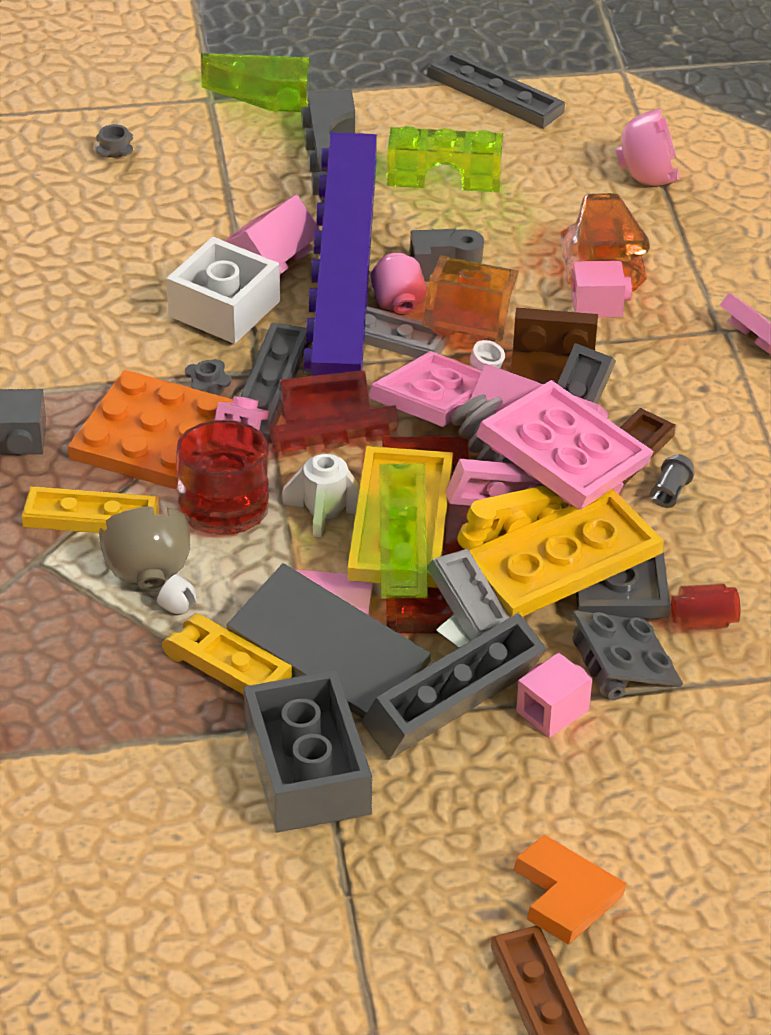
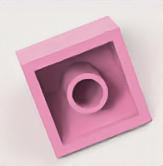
[224,194,321,274]

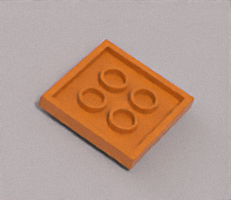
[68,370,233,492]

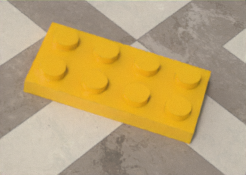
[347,446,453,588]
[469,488,664,617]

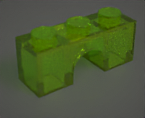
[387,126,503,192]

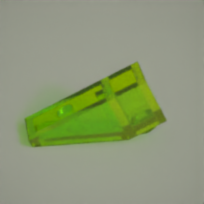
[201,53,310,112]
[378,463,427,598]

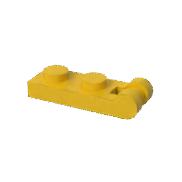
[457,485,568,550]
[162,613,292,695]

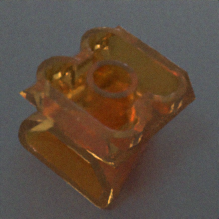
[560,193,650,291]

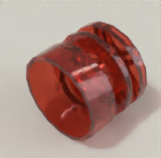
[176,420,269,535]

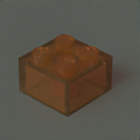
[422,255,519,342]

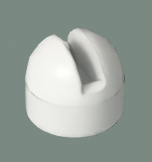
[470,340,505,370]
[157,574,197,614]

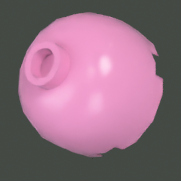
[616,108,680,186]

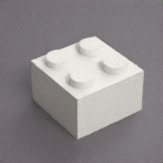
[166,237,280,344]

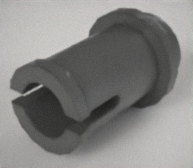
[650,454,695,508]

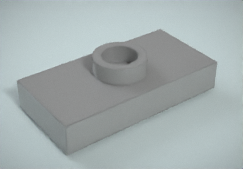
[426,549,510,641]

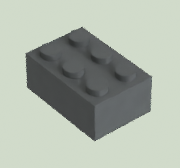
[243,670,372,833]

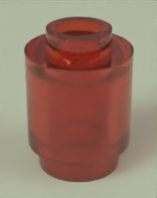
[671,583,741,631]

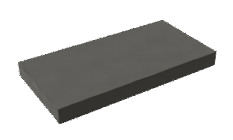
[226,563,431,718]

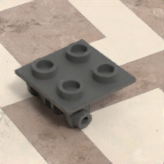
[572,610,683,700]

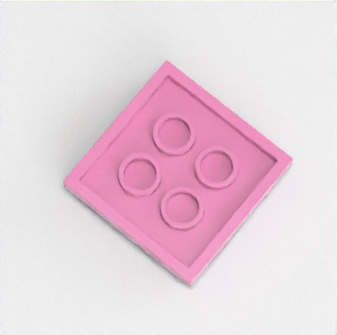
[475,380,654,510]

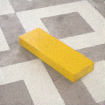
[22,486,160,533]

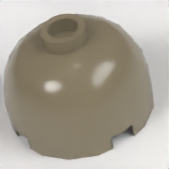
[99,507,190,589]

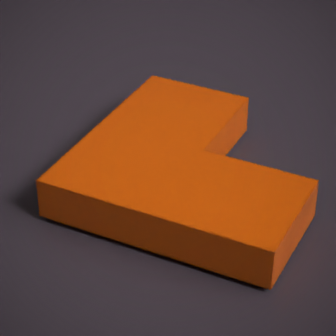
[514,835,626,945]

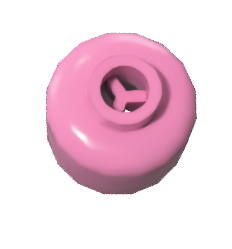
[371,253,427,314]

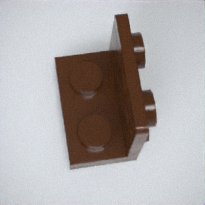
[510,308,598,384]

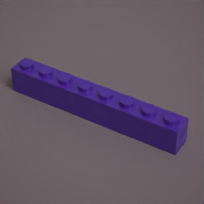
[304,132,377,392]

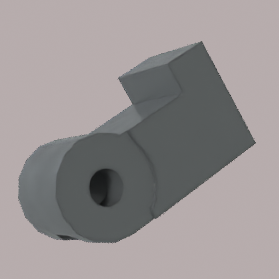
[409,229,484,282]

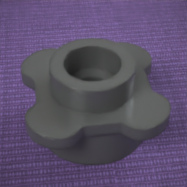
[96,124,133,158]
[185,359,231,395]

